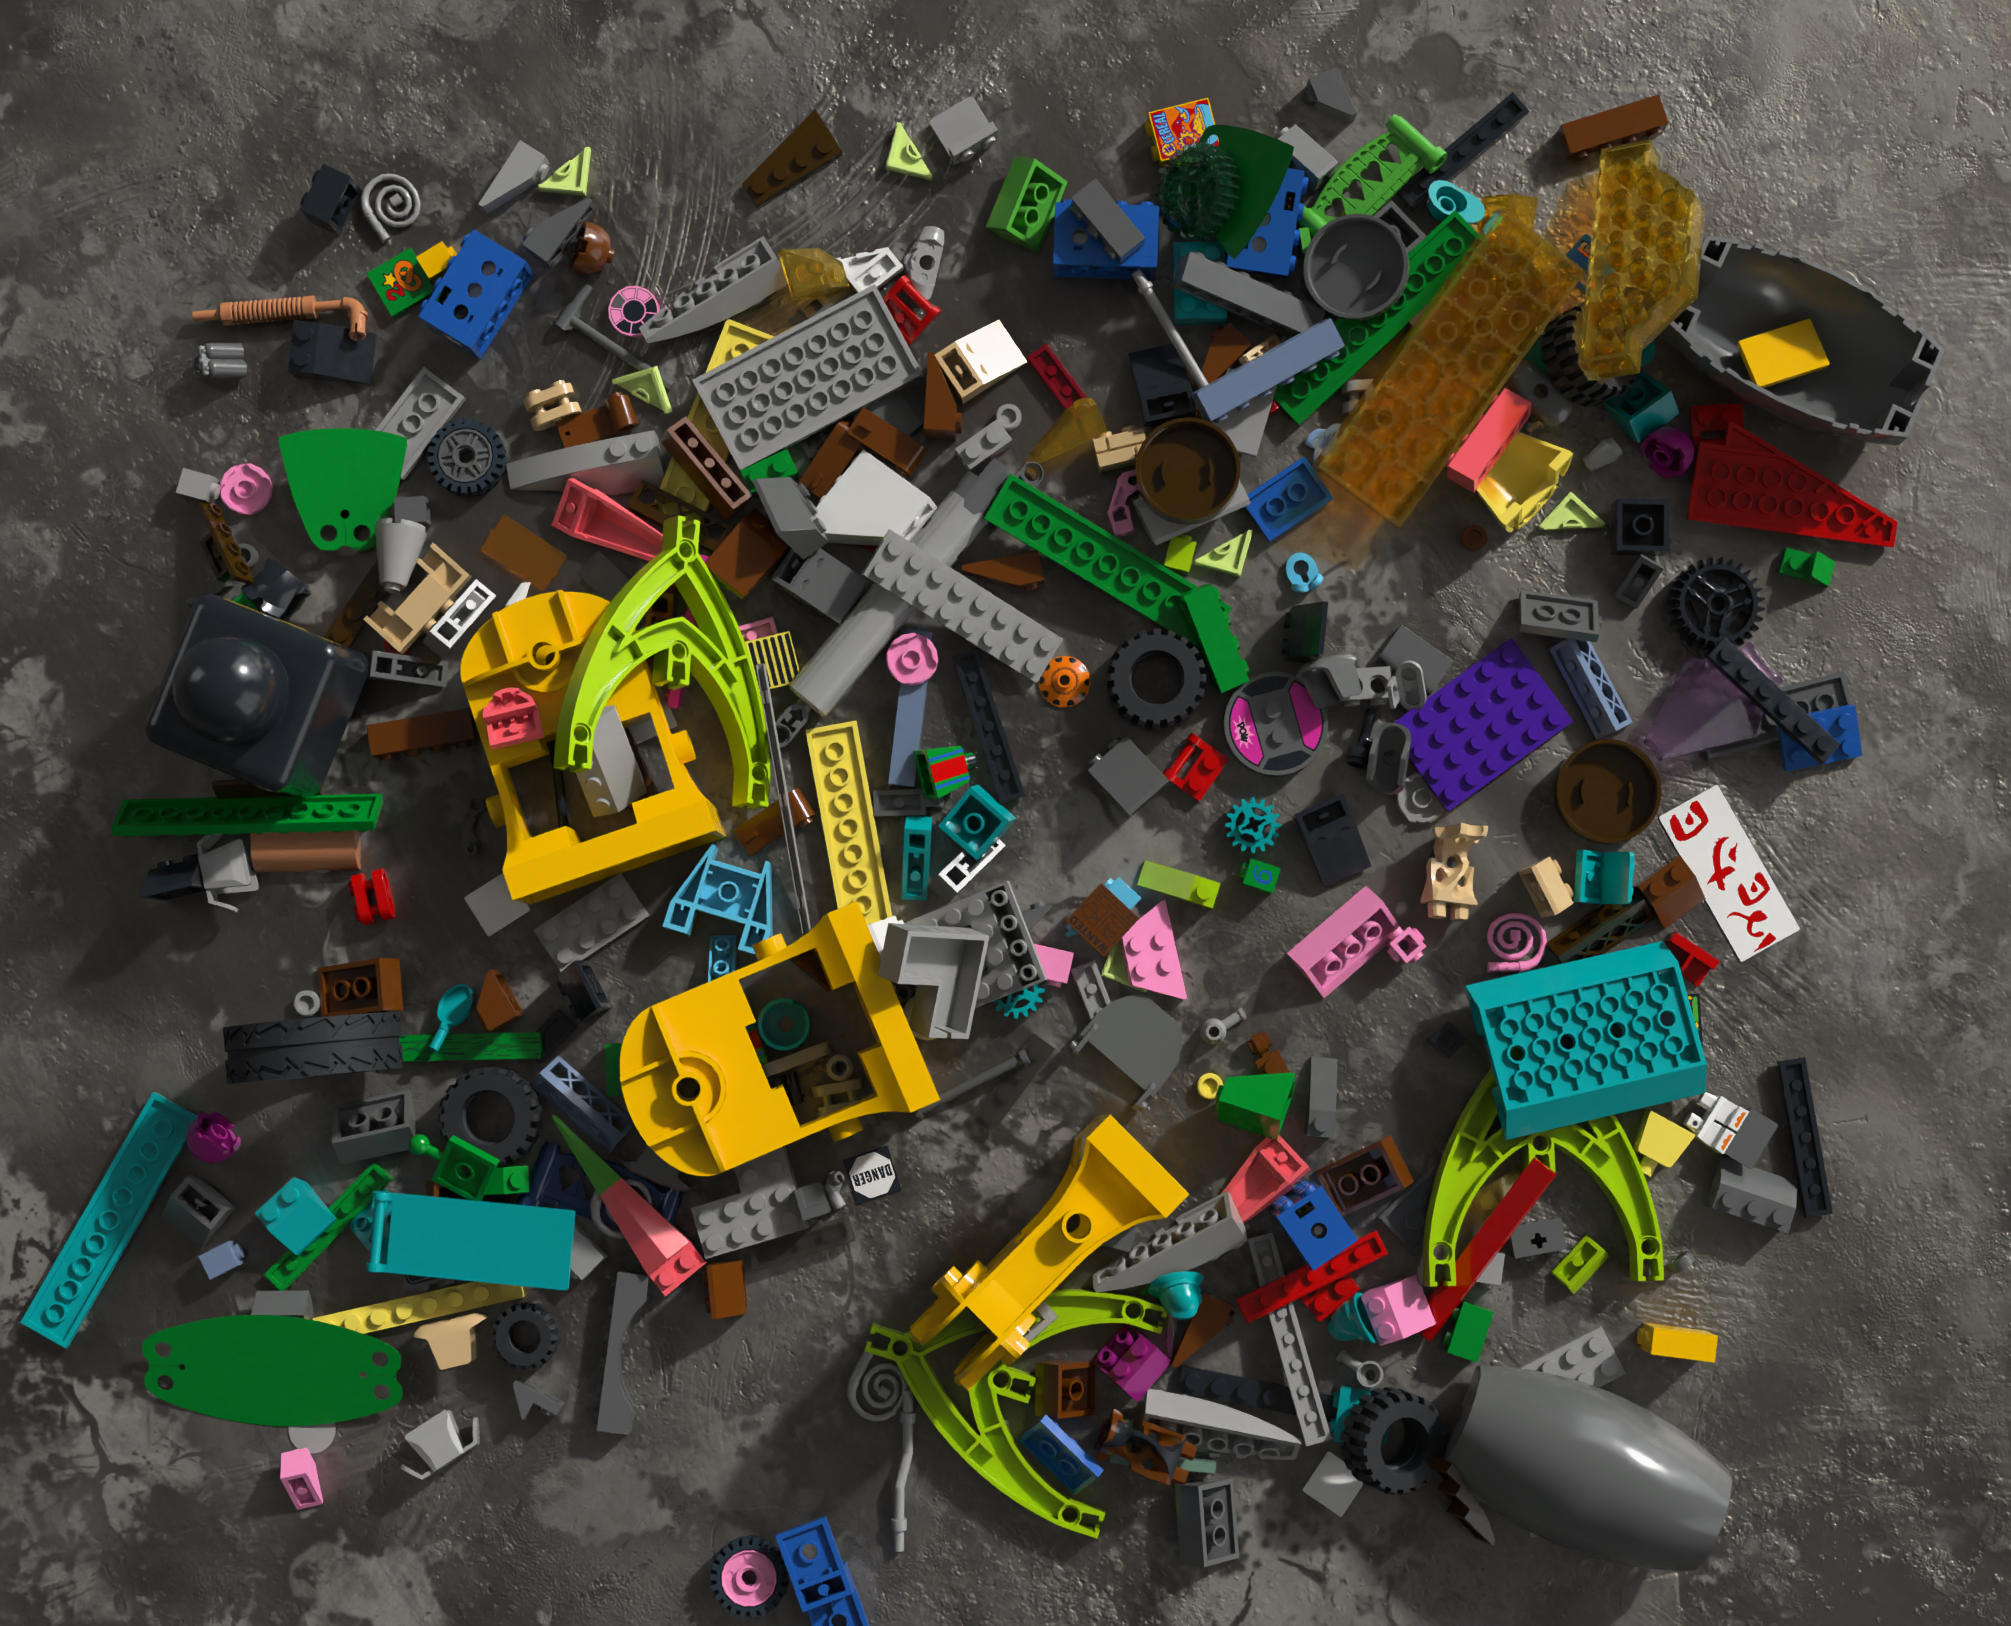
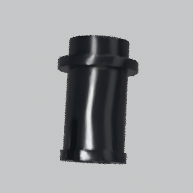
[780,1072,805,1106]

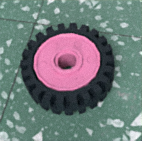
[710,1535,789,1618]

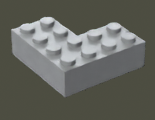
[878,923,989,1039]
[691,1146,809,1259]

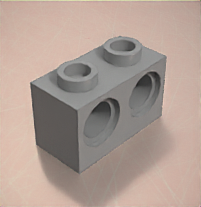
[1337,666,1391,707]

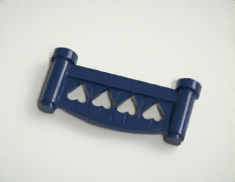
[516,1141,683,1231]

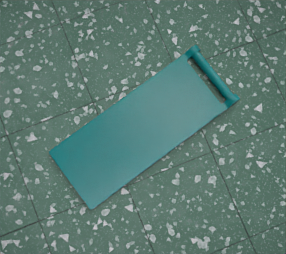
[366,1191,576,1290]

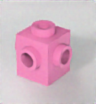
[1386,926,1427,964]

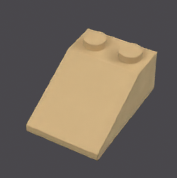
[1518,856,1574,918]

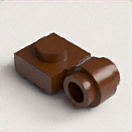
[1247,1032,1289,1075]

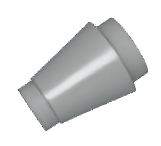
[1582,437,1623,472]
[827,1055,853,1081]

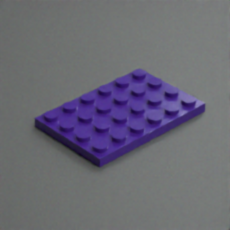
[1394,638,1573,812]

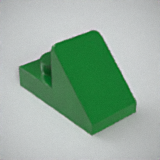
[1778,548,1835,587]

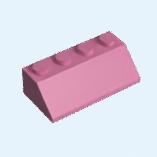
[1287,886,1399,998]

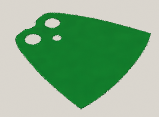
[1184,125,1294,260]
[278,428,408,550]

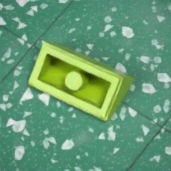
[1551,1234,1609,1294]

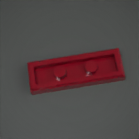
[1026,343,1092,421]

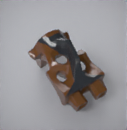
[1093,1409,1197,1485]

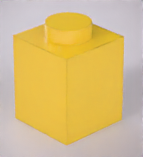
[416,241,457,284]

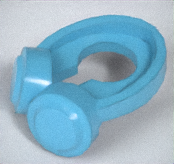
[1286,553,1323,593]

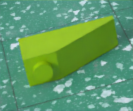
[1137,860,1221,910]

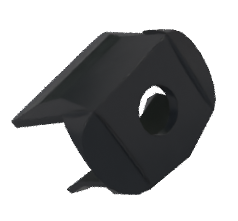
[241,558,311,623]

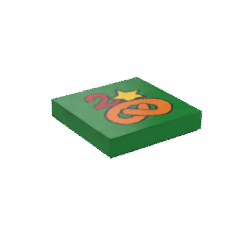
[366,247,434,319]

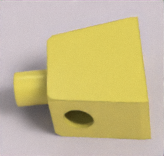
[1633,1110,1695,1177]

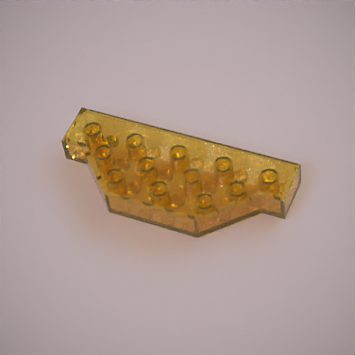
[1578,139,1705,381]

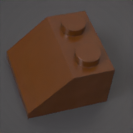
[1633,855,1706,929]
[476,969,525,1031]
[1035,1360,1095,1419]

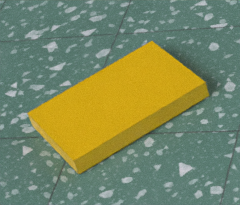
[1736,318,1830,388]

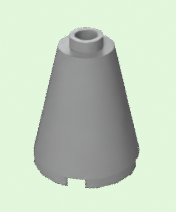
[375,518,427,593]

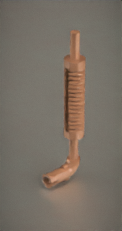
[192,295,368,341]

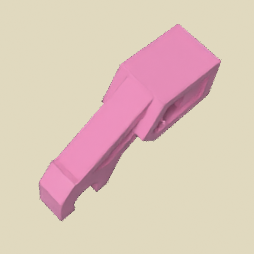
[1107,470,1138,537]

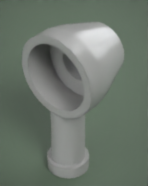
[1200,1007,1247,1045]
[1336,1349,1384,1388]

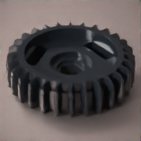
[1667,557,1765,653]

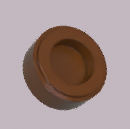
[1460,525,1487,552]

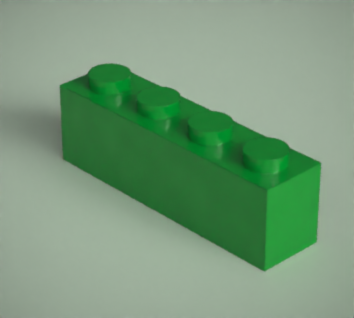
[1178,584,1250,693]

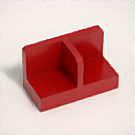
[1664,932,1720,986]

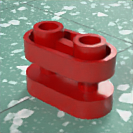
[348,868,396,926]

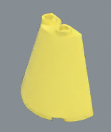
[1449,424,1573,532]

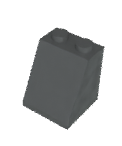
[1087,736,1169,819]

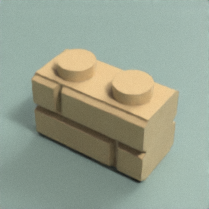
[1092,425,1146,473]

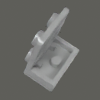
[930,97,998,165]

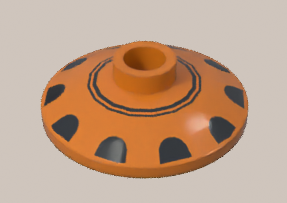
[1039,656,1090,708]

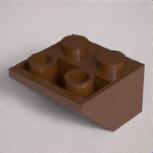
[703,1259,748,1320]

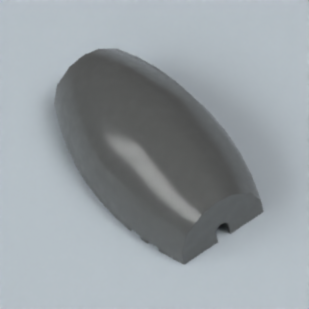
[1657,235,1945,446]
[1442,1366,1733,1571]

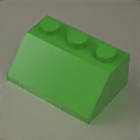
[986,157,1068,252]

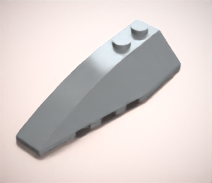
[639,236,791,343]
[506,430,665,496]
[1093,1191,1248,1292]
[1135,1389,1302,1460]

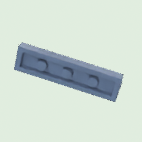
[1549,639,1633,740]
[532,1055,635,1154]

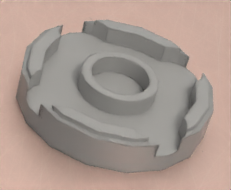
[1396,773,1445,824]

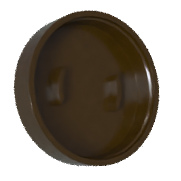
[1135,417,1241,525]
[1553,739,1661,844]

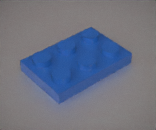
[1244,456,1333,543]
[1777,704,1862,771]
[1017,1415,1104,1495]

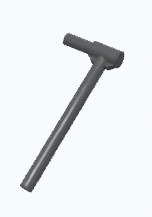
[554,283,675,391]

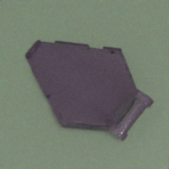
[1644,640,1785,761]

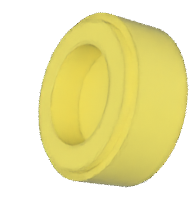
[1196,1073,1223,1099]

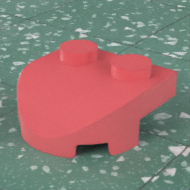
[483,688,544,750]

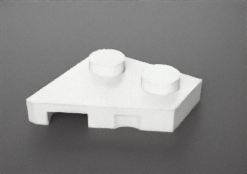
[833,247,904,293]

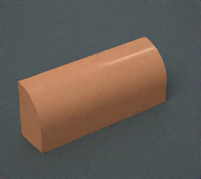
[250,831,361,873]

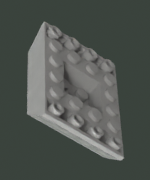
[891,881,1047,1012]

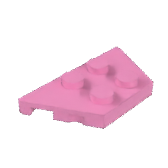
[1120,900,1187,1000]

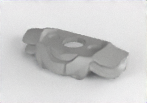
[904,226,944,300]

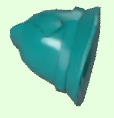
[1147,1271,1204,1320]
[1328,1293,1377,1344]

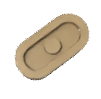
[523,380,582,431]

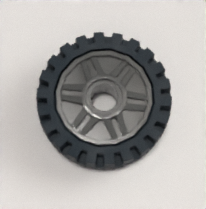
[428,418,507,497]

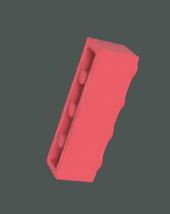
[1446,388,1532,493]

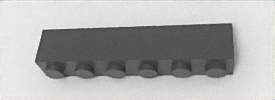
[1171,252,1326,338]

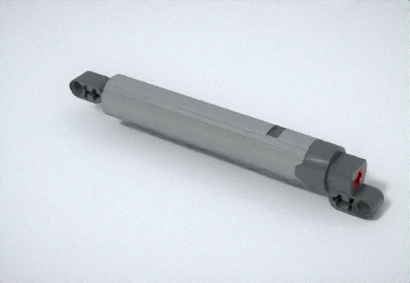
[767,457,1044,747]

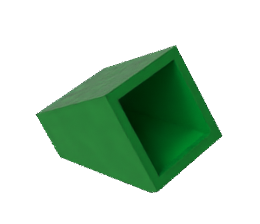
[1214,1072,1296,1140]

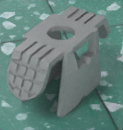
[197,834,259,913]
[400,1410,480,1480]

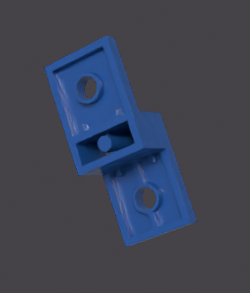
[775,1516,870,1626]

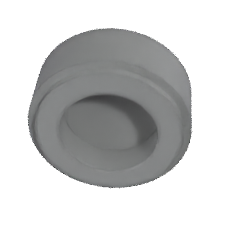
[996,404,1021,431]
[293,990,321,1016]

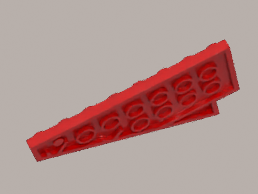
[1686,421,1898,548]

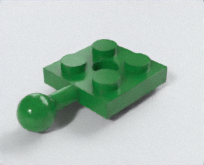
[409,1134,500,1201]

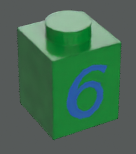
[1239,859,1281,894]

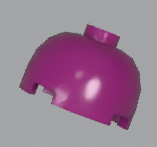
[1641,426,1694,479]
[186,1111,241,1164]

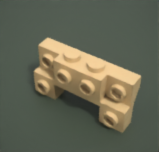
[363,543,472,654]

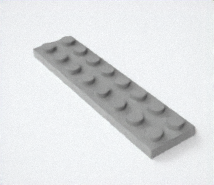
[862,529,1063,683]

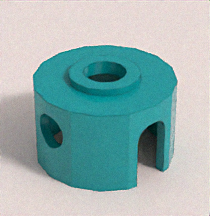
[758,998,812,1051]

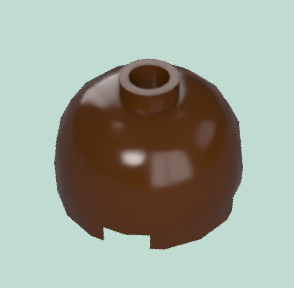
[569,221,614,274]

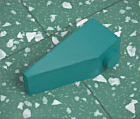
[901,816,932,901]

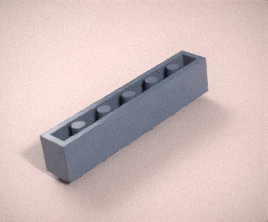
[1191,318,1345,423]

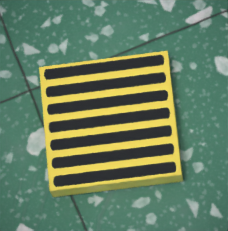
[745,631,800,691]

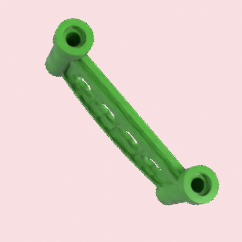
[1297,114,1448,237]

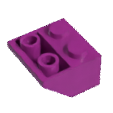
[1092,1323,1172,1402]

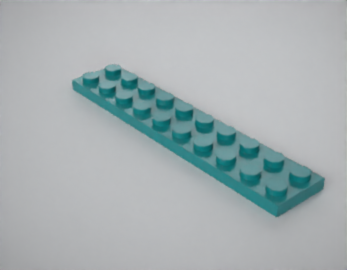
[20,1092,197,1348]

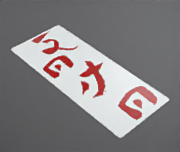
[1659,785,1800,962]

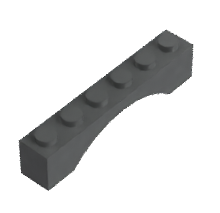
[593,1270,651,1435]

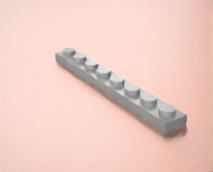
[1247,1232,1332,1447]

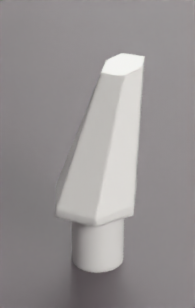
[505,582,531,607]

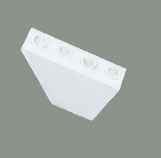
[816,449,938,546]

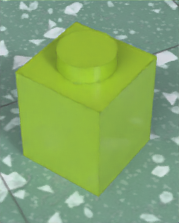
[1164,534,1197,576]

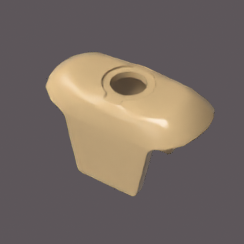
[413,1313,488,1370]

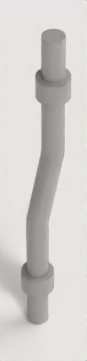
[891,1390,916,1552]

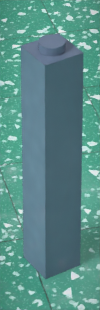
[888,626,933,788]

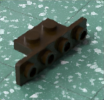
[197,500,254,585]

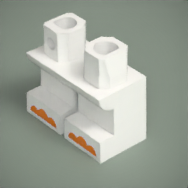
[1683,1092,1749,1154]

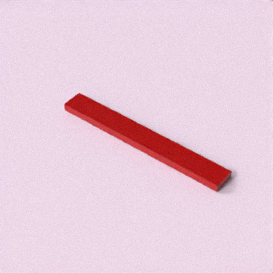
[1419,1158,1557,1341]

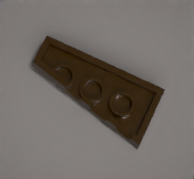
[742,109,843,207]

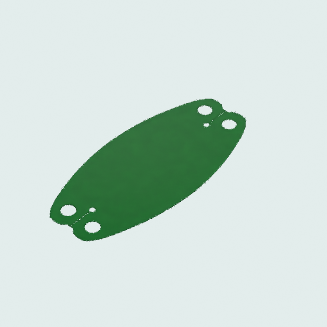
[142,1315,403,1426]

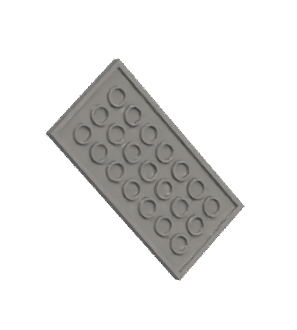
[692,284,923,472]

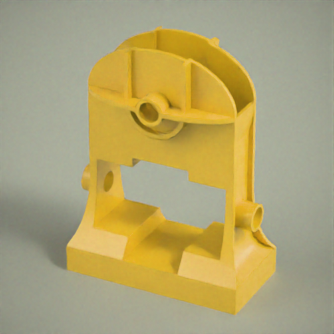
[460,590,726,905]
[620,901,940,1176]
[909,1114,1189,1391]

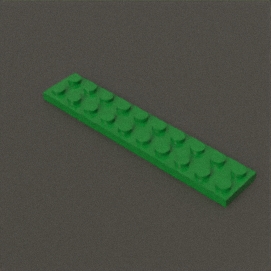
[1273,210,1491,427]
[983,474,1232,648]
[111,794,383,837]

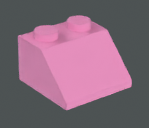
[1361,1274,1436,1346]

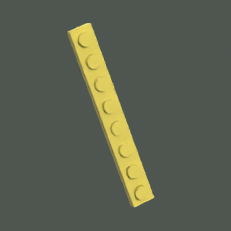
[312,1281,525,1334]

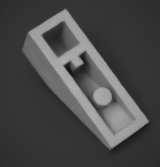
[478,141,550,214]
[422,579,496,659]

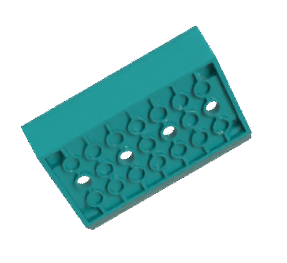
[1464,941,1707,1140]

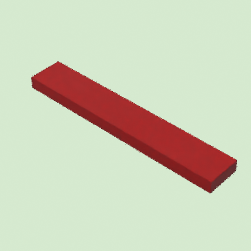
[1235,1230,1388,1324]

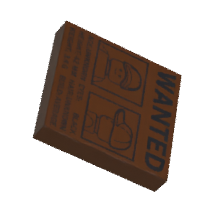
[1065,883,1140,957]

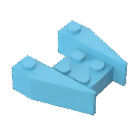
[663,844,773,957]

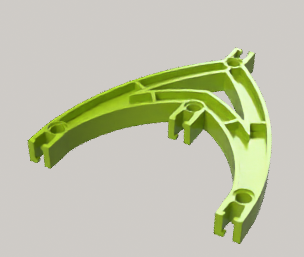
[553,515,770,811]
[1423,1047,1664,1287]
[865,1289,1167,1538]

